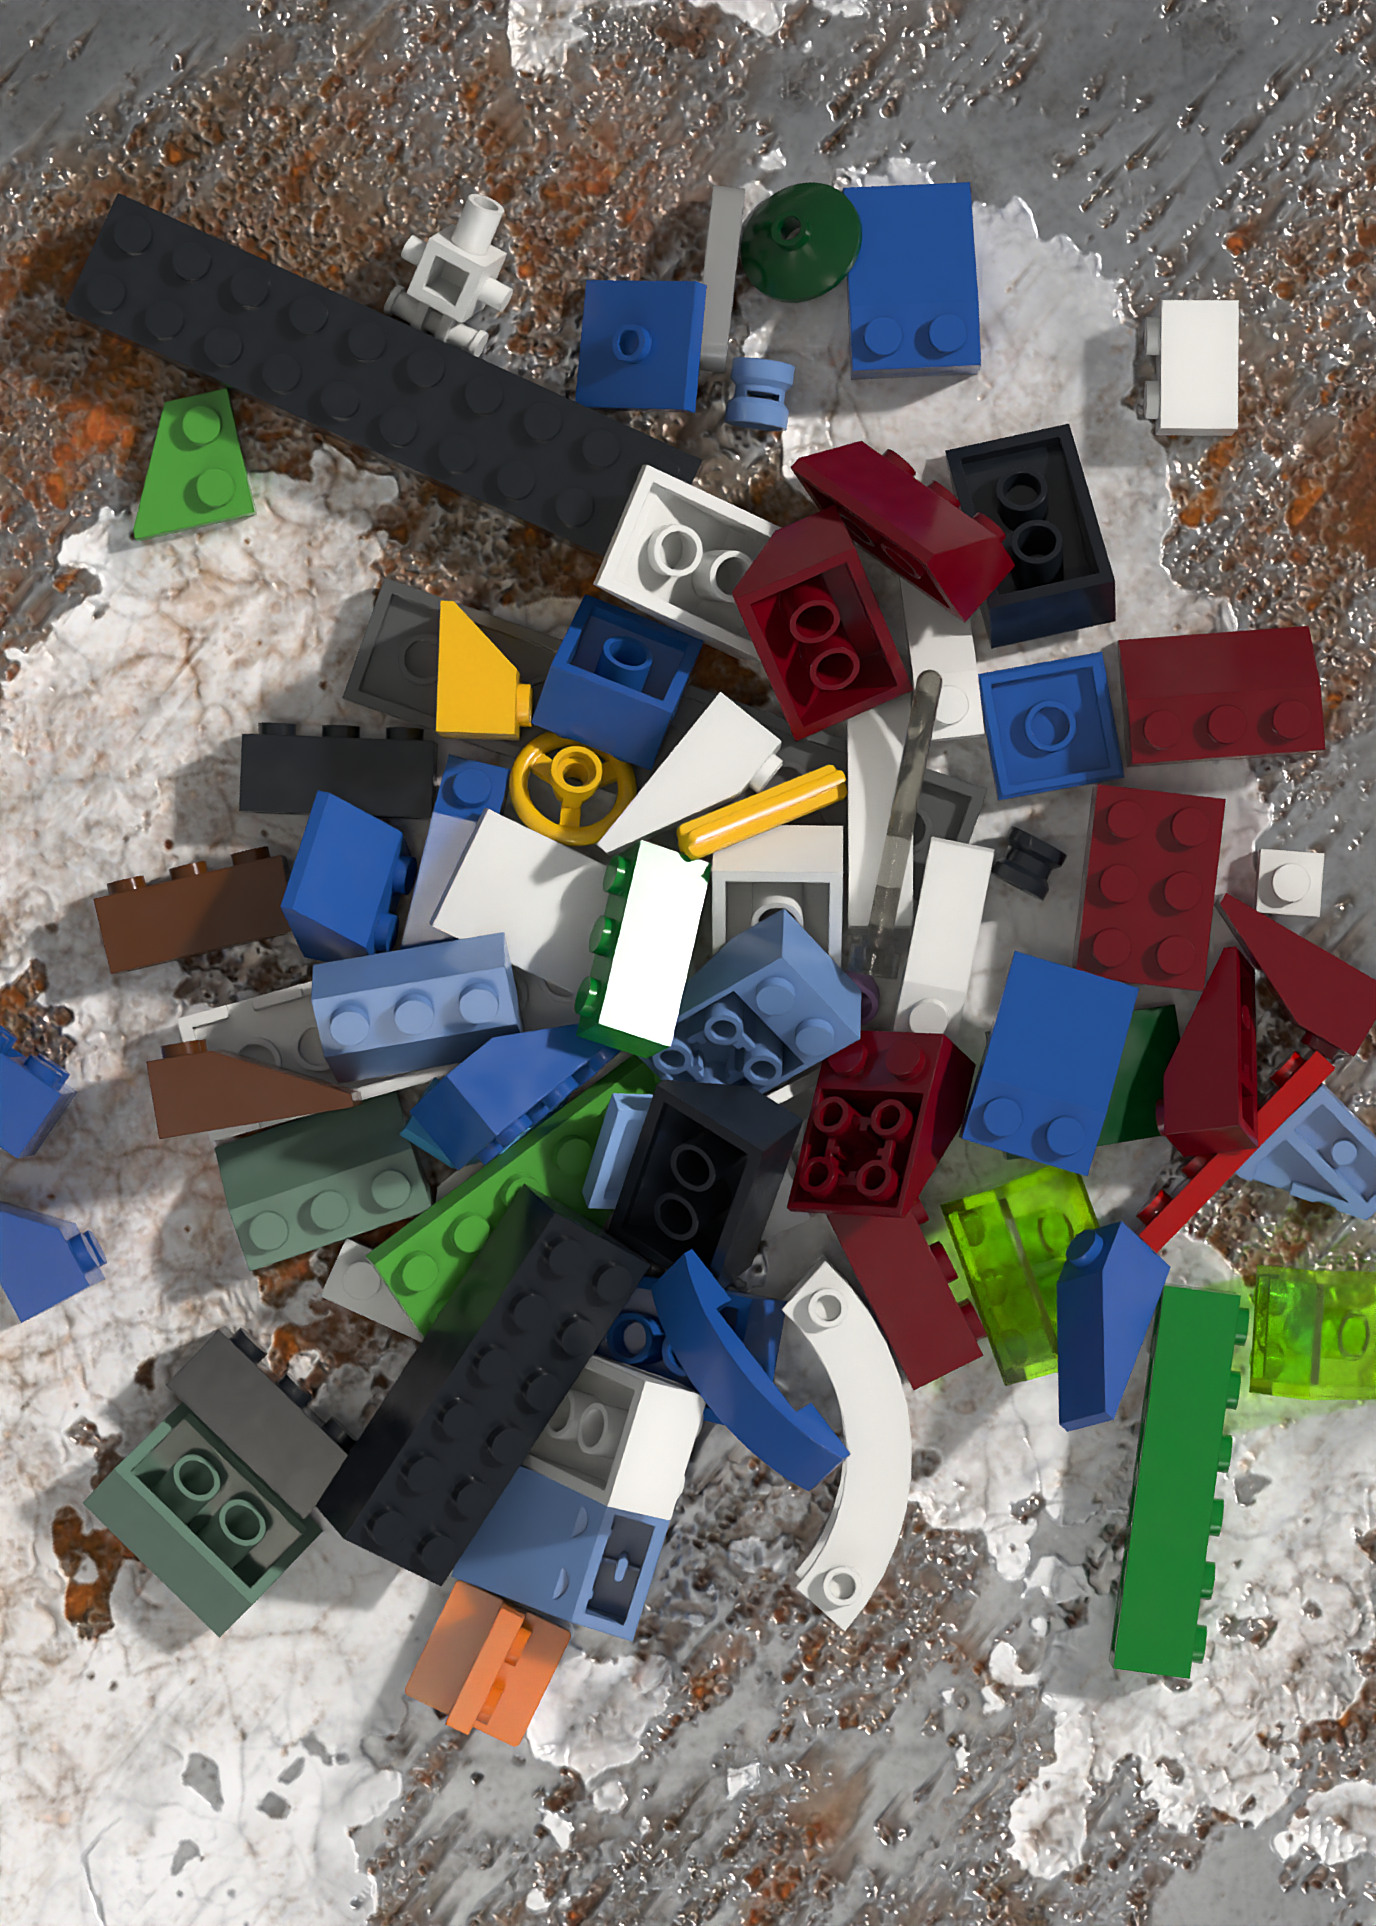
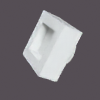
[1254,849,1324,917]

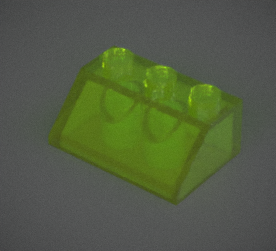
[940,1164,1100,1386]

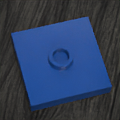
[575,280,707,413]
[978,652,1125,801]

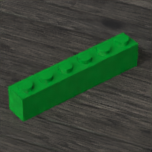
[1109,1283,1249,1679]

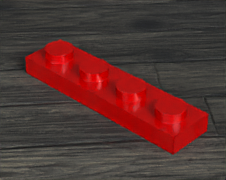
[1134,1050,1335,1253]

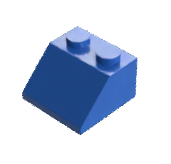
[531,594,704,771]
[280,790,417,962]
[0,1201,107,1323]

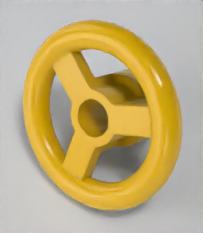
[509,731,637,847]

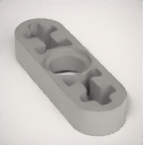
[699,185,745,373]

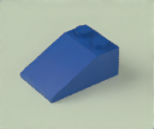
[843,182,981,380]
[958,951,1139,1176]
[594,1274,787,1425]

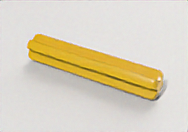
[676,764,848,860]

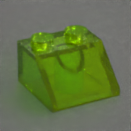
[1249,1265,1376,1400]

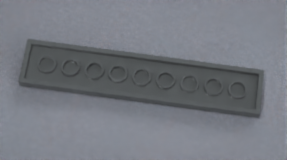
[342,578,988,901]

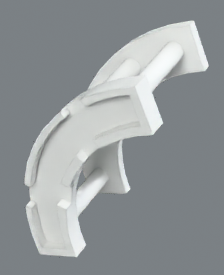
[782,1254,912,1631]

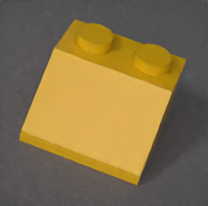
[436,601,534,741]

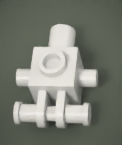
[383,194,513,357]

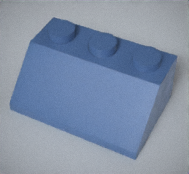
[311,932,525,1084]

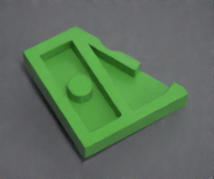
[133,388,257,542]

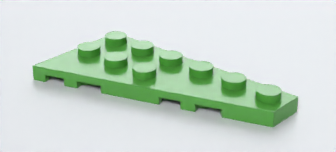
[366,1054,662,1339]

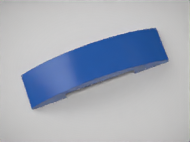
[651,1249,851,1491]

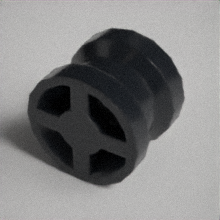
[990,826,1067,901]

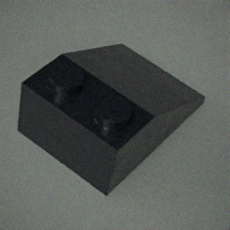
[945,423,1116,649]

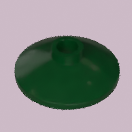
[741,182,862,303]

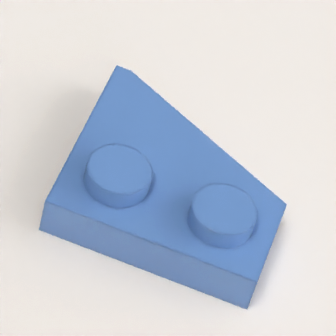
[1235,1082,1376,1221]

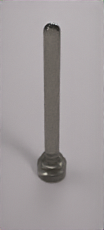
[846,669,943,979]

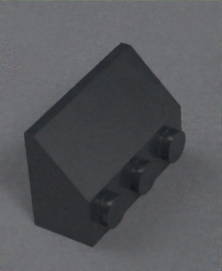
[607,1080,804,1289]

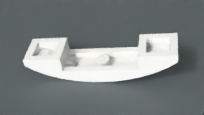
[846,677,913,929]

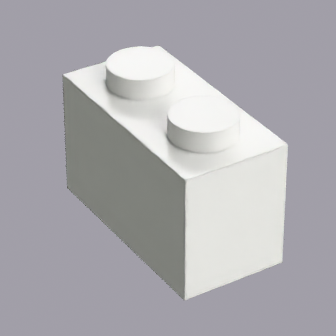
[1144,300,1239,436]

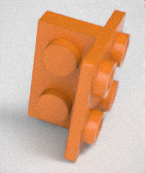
[405,1580,571,1747]

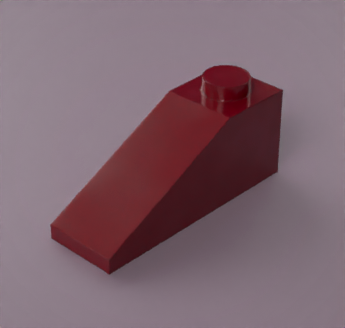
[1214,893,1376,1061]
[1156,946,1258,1157]

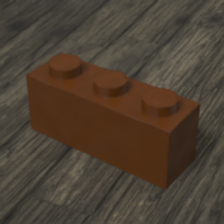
[93,846,292,974]

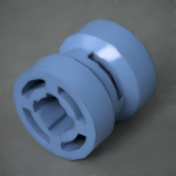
[724,357,795,432]

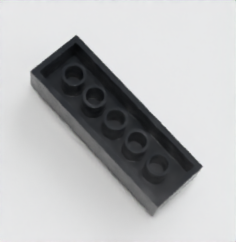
[315,1184,651,1586]

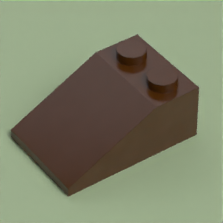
[146,1039,363,1139]

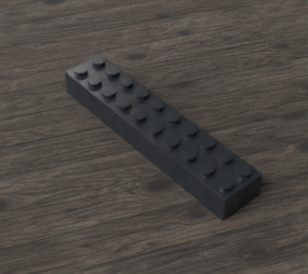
[64,193,703,561]

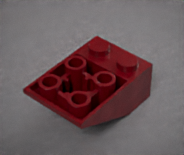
[787,1030,976,1218]

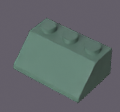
[215,1091,436,1272]
[83,1402,323,1638]

